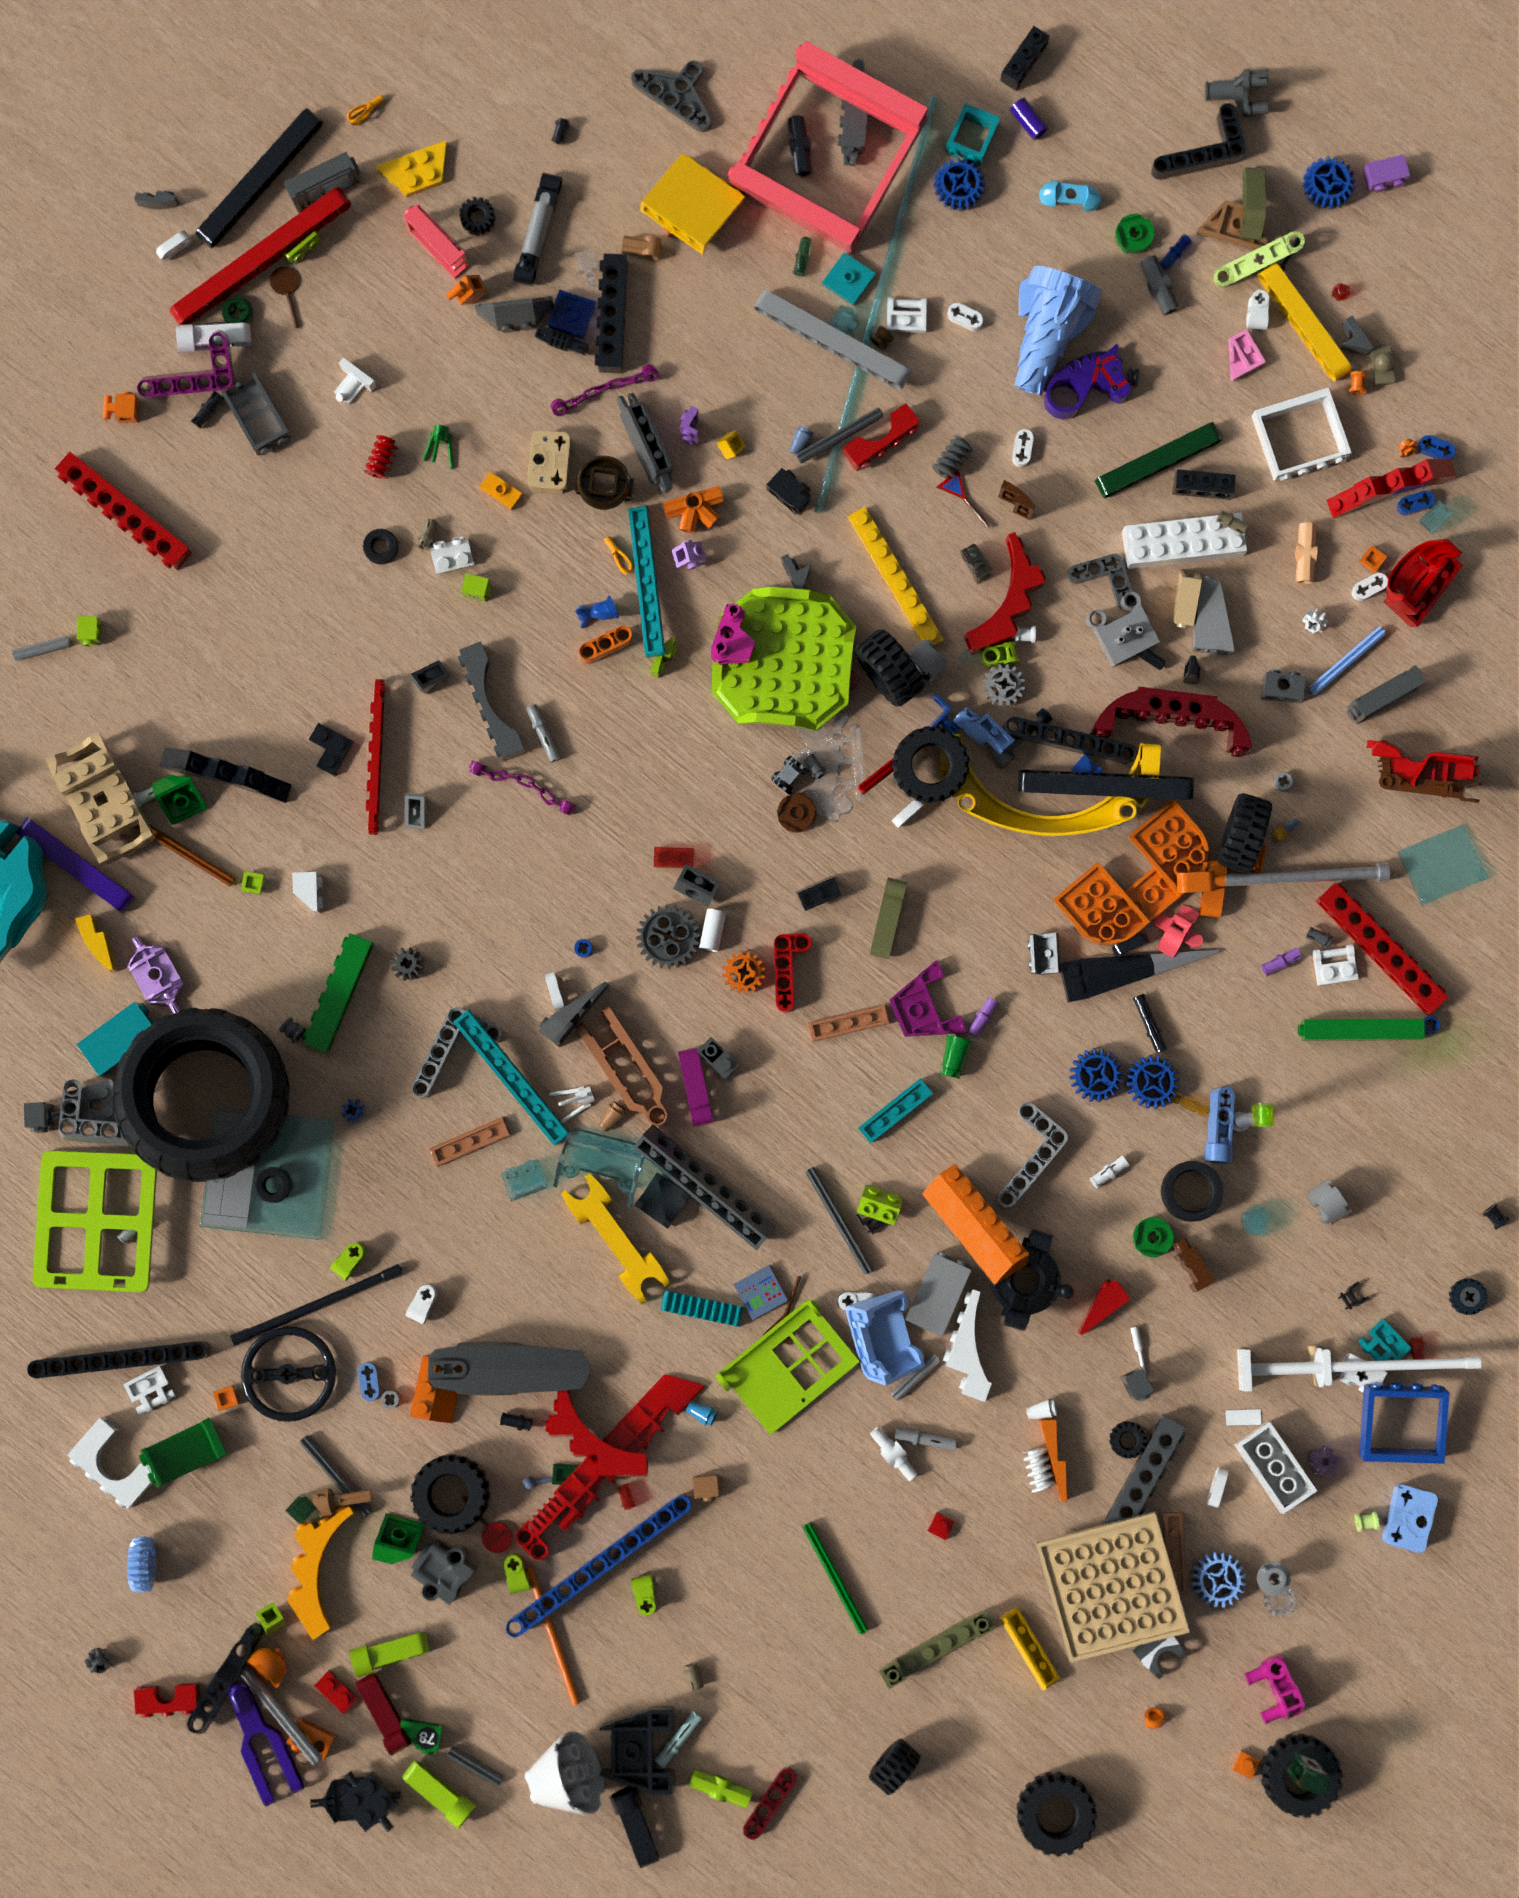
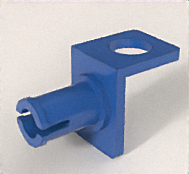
[929,693,959,734]

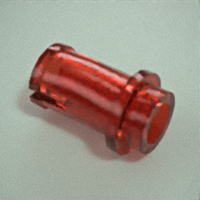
[1409,1337,1425,1360]
[616,1483,636,1511]

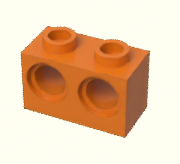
[287,1717,337,1761]

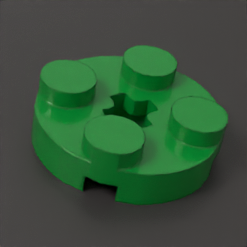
[1115,214,1154,254]
[1133,1217,1174,1258]

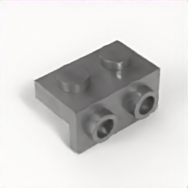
[1028,933,1061,975]

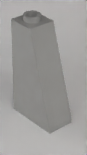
[1192,576,1234,655]

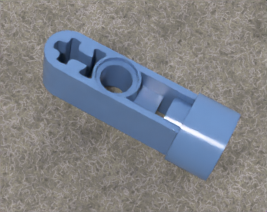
[1204,1087,1235,1164]

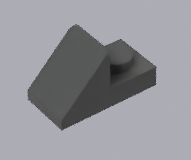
[1340,315,1374,355]
[781,554,811,589]
[409,660,450,694]

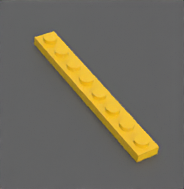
[848,507,944,647]

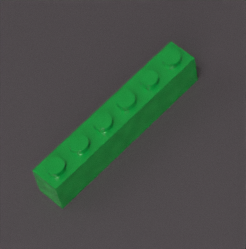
[303,933,374,1054]

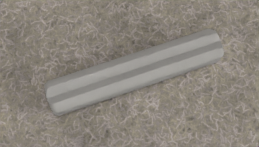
[12,636,71,661]
[891,1353,940,1401]

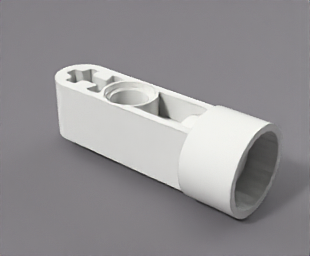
[176,323,252,353]

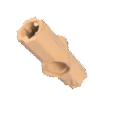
[1295,522,1318,584]

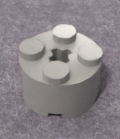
[906,639,947,686]
[1307,1178,1352,1225]

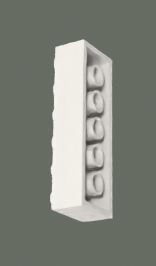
[1122,513,1247,570]

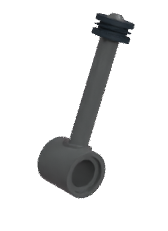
[988,708,1053,770]

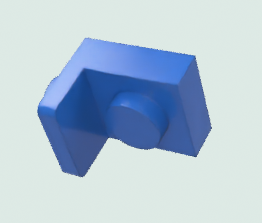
[1071,755,1103,773]

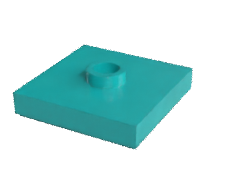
[822,252,876,306]

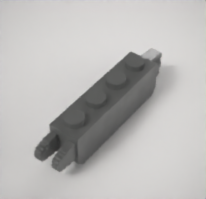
[838,59,868,166]
[617,393,673,494]

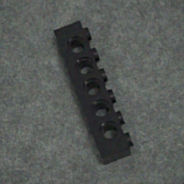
[595,253,628,373]

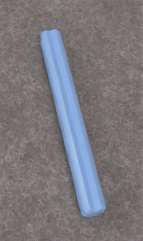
[1308,627,1386,696]

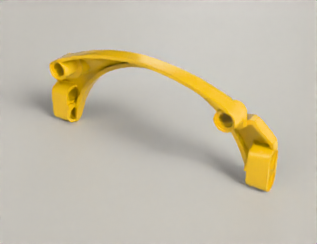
[940,734,1161,836]

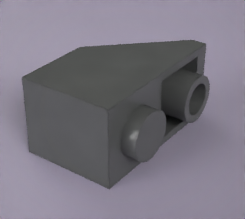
[697,1037,739,1081]

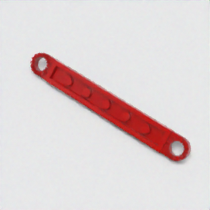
[366,679,385,835]

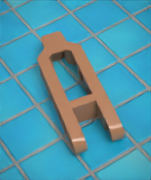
[575,1006,668,1126]

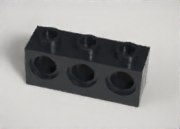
[1000,26,1050,91]
[1172,469,1236,500]

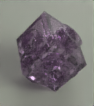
[1307,1446,1342,1477]

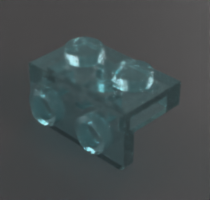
[501,1159,549,1202]

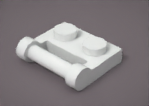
[887,297,927,333]
[1312,944,1358,986]

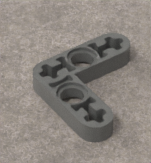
[1067,554,1135,609]

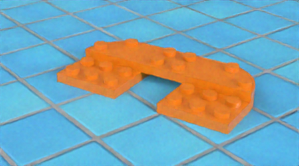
[1052,799,1209,946]

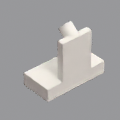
[334,357,376,404]

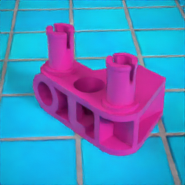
[711,603,755,665]
[1244,1654,1305,1725]

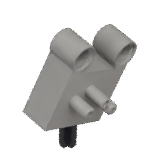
[1085,592,1166,670]

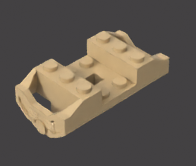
[45,732,156,866]

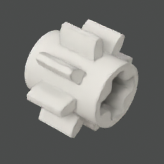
[1302,608,1329,634]

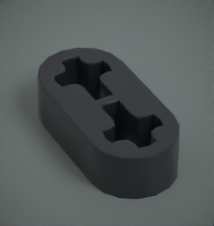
[1111,933,1150,957]

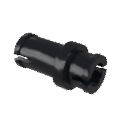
[500,1412,533,1431]

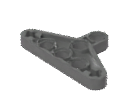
[631,61,711,132]

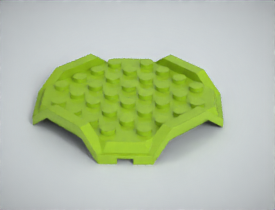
[712,587,857,732]

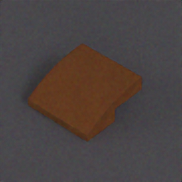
[998,480,1035,520]

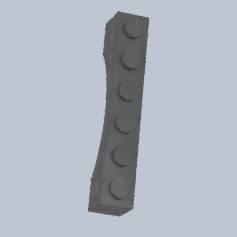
[458,641,526,761]

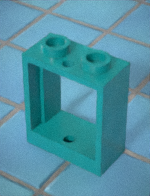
[946,103,1000,166]

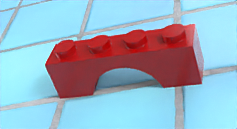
[843,403,920,471]

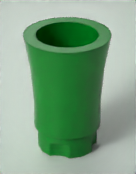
[941,1034,974,1079]

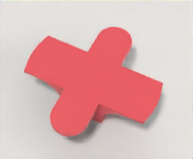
[1153,905,1203,957]

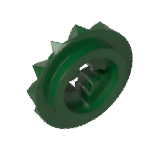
[222,297,253,324]

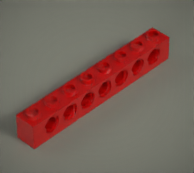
[55,451,192,570]
[1315,882,1448,1015]

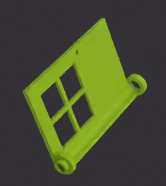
[715,1299,860,1435]

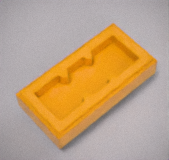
[479,472,522,510]

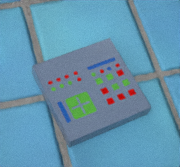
[734,1265,788,1320]

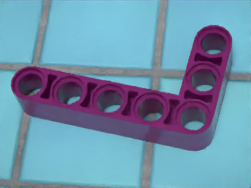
[137,330,235,397]

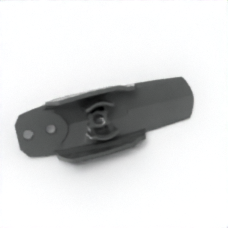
[428,1341,590,1396]

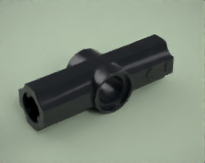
[788,115,812,177]

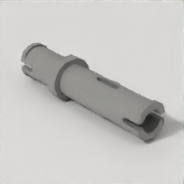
[526,704,561,763]
[894,1428,957,1451]

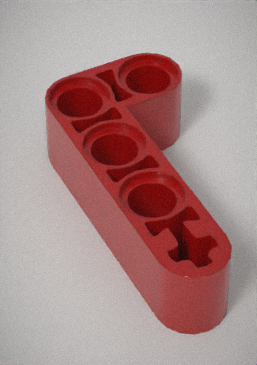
[774,933,812,1013]

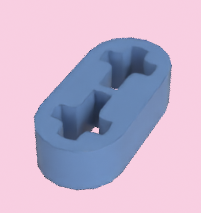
[358,1362,380,1401]

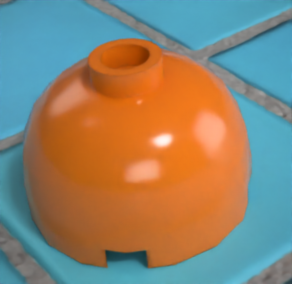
[246,1648,287,1688]

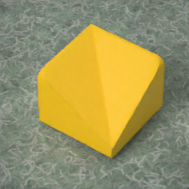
[717,430,746,459]

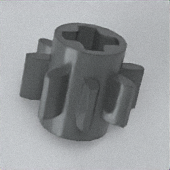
[85,1648,112,1674]

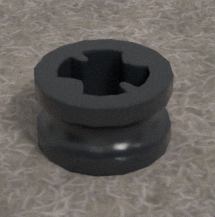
[1127,368,1139,386]

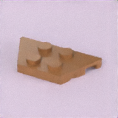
[1196,200,1268,250]

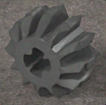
[390,947,424,981]

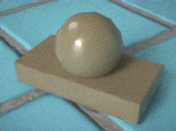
[1370,344,1395,386]

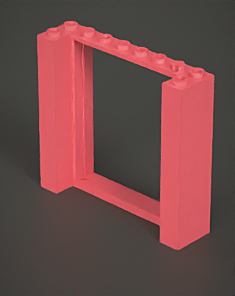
[728,40,928,254]

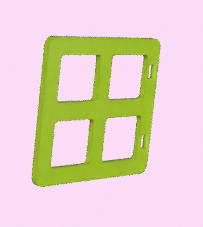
[32,1151,157,1292]

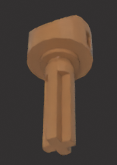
[313,1488,373,1517]

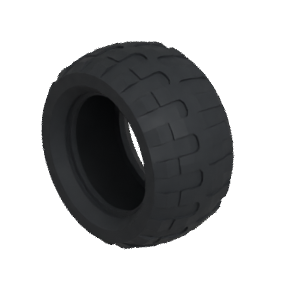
[112,1008,290,1182]

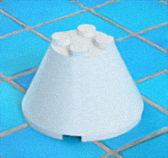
[525,1731,604,1815]

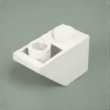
[292,872,323,914]

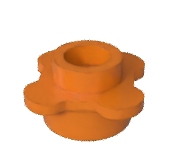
[1398,439,1418,458]

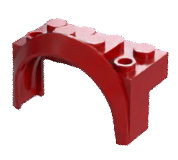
[1384,539,1463,627]

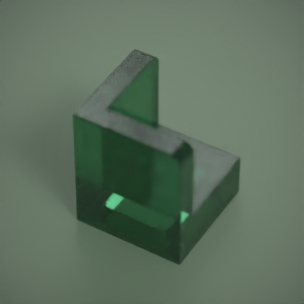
[285,1494,317,1524]

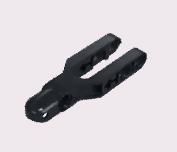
[187,1622,264,1734]

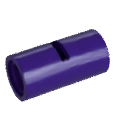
[1010,98,1048,140]

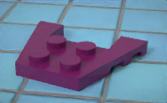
[889,960,967,1037]

